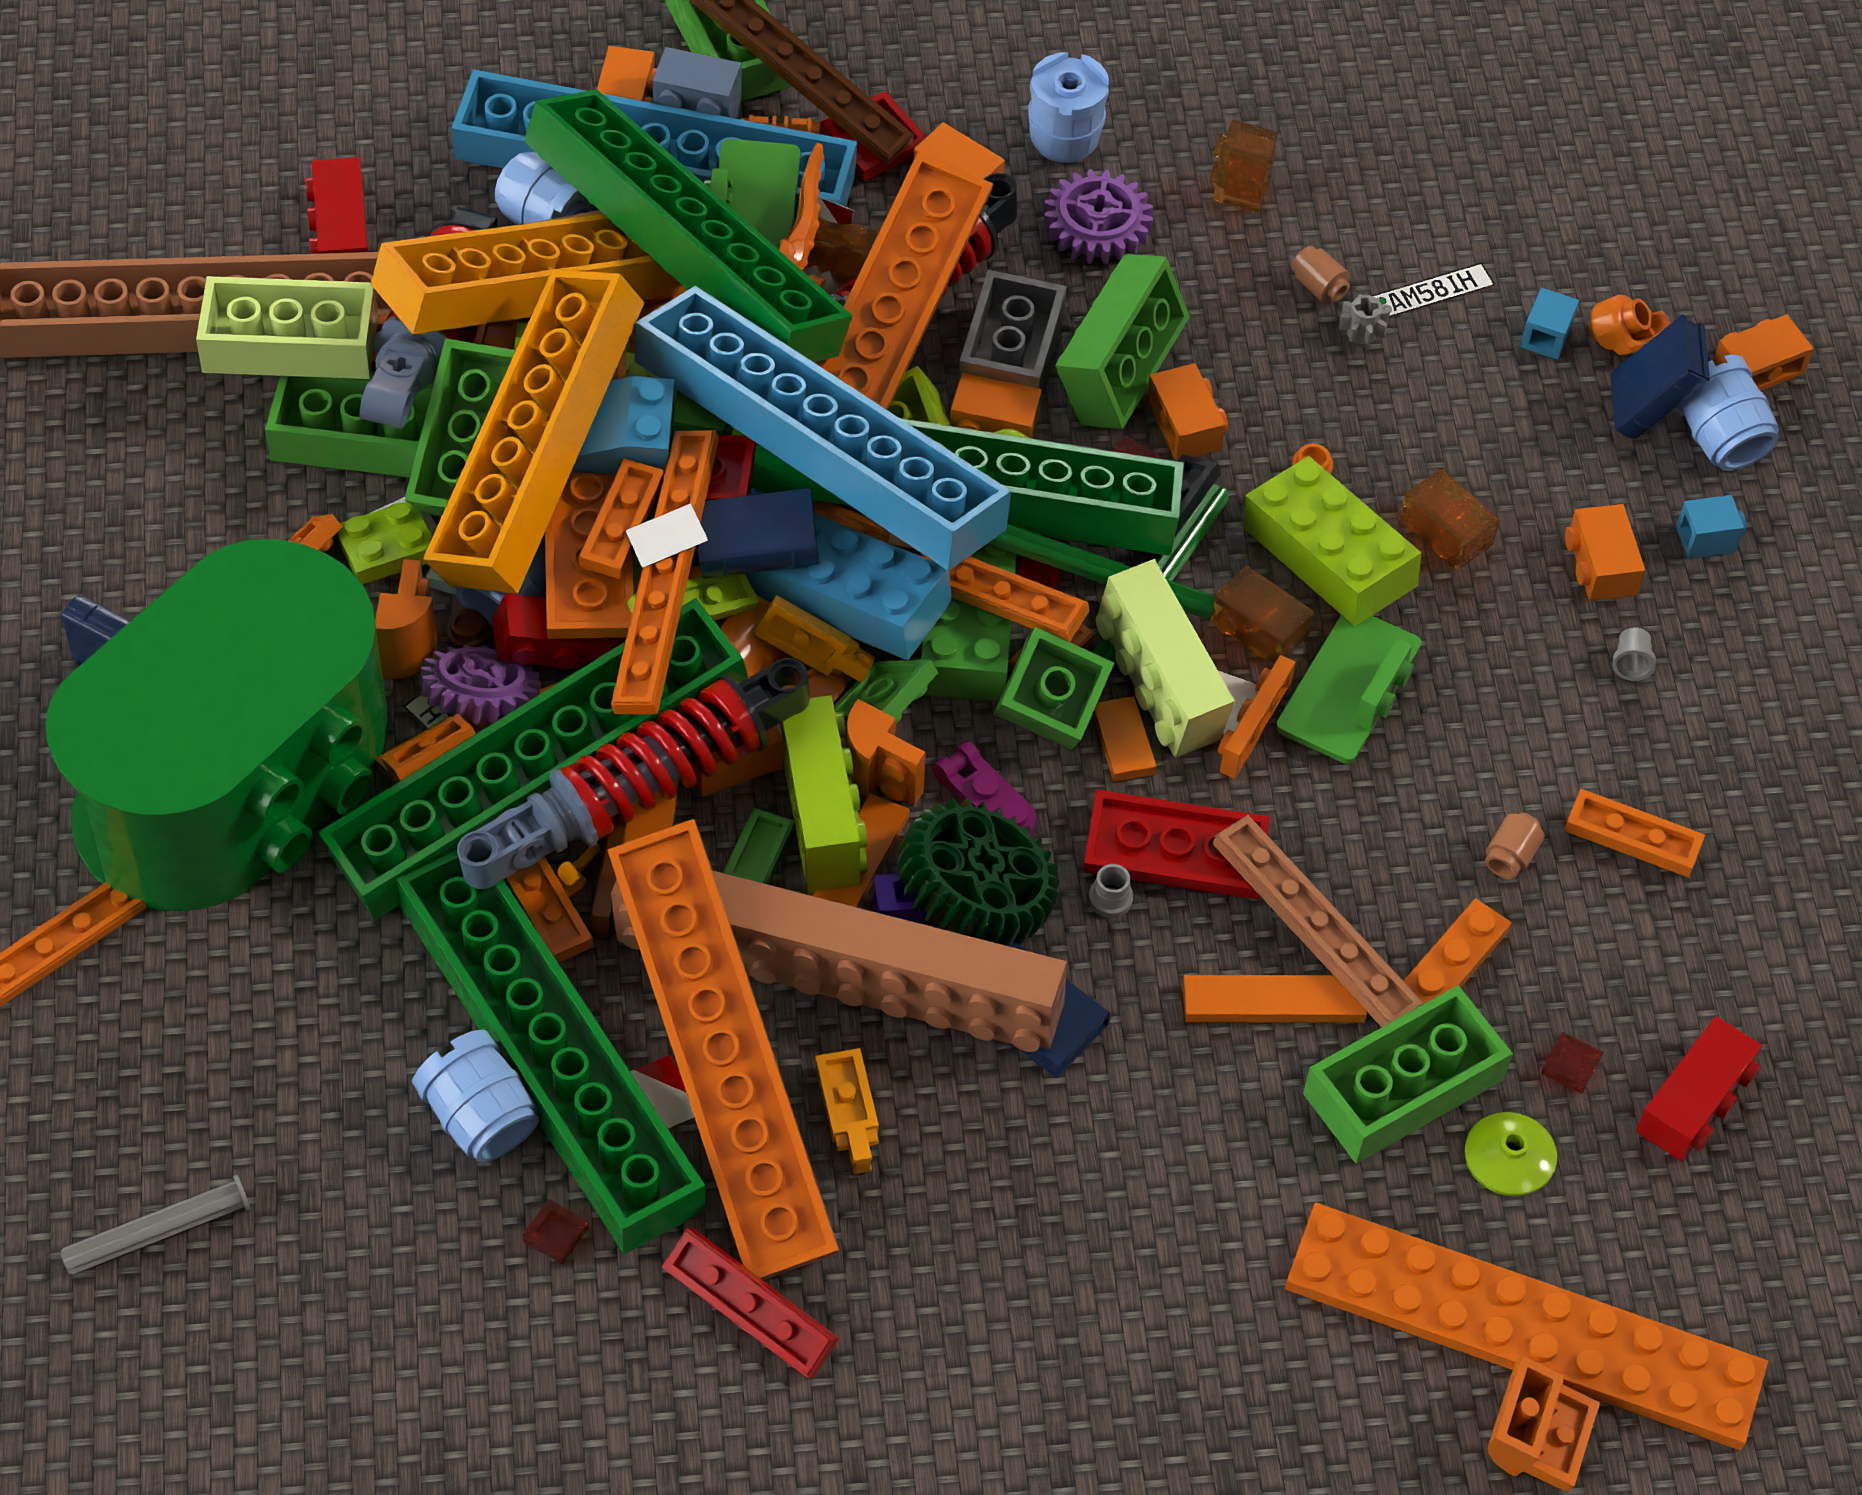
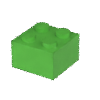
[993,626,1114,750]

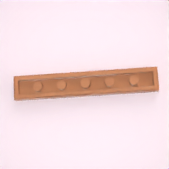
[1212,815,1424,1027]

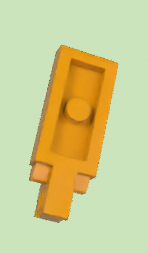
[754,595,875,683]
[815,1048,879,1175]

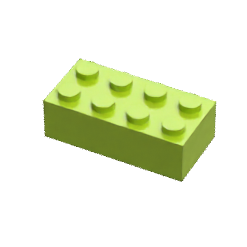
[1244,456,1422,627]
[780,695,868,896]

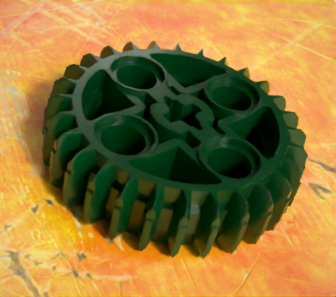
[896,799,1060,946]

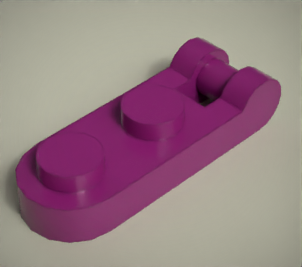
[931,740,1037,837]

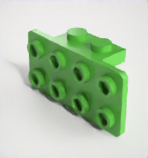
[704,139,801,246]
[1276,614,1421,764]

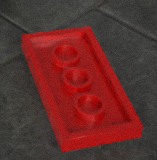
[1083,789,1270,900]

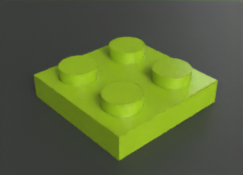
[335,502,433,585]

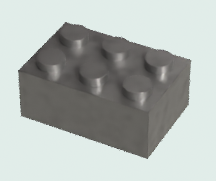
[958,270,1067,390]

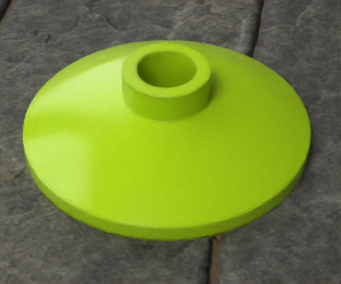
[1464,1112,1557,1197]

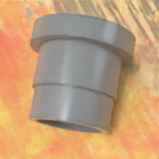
[1613,628,1656,681]
[1088,864,1133,918]

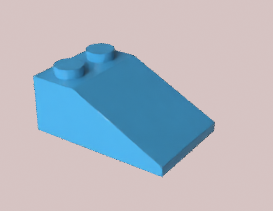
[572,376,674,475]

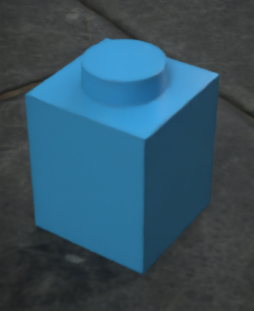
[1520,287,1579,360]
[1676,495,1746,559]

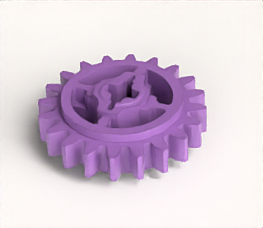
[1043,169,1153,264]
[419,645,541,724]

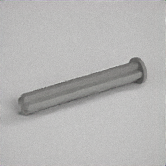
[61,1175,251,1274]

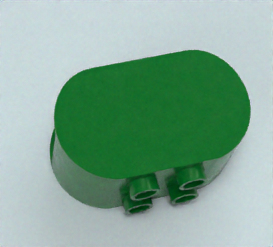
[46,539,389,911]

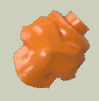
[1588,295,1672,356]

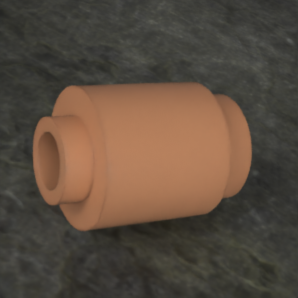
[1291,246,1350,303]
[1485,813,1545,879]

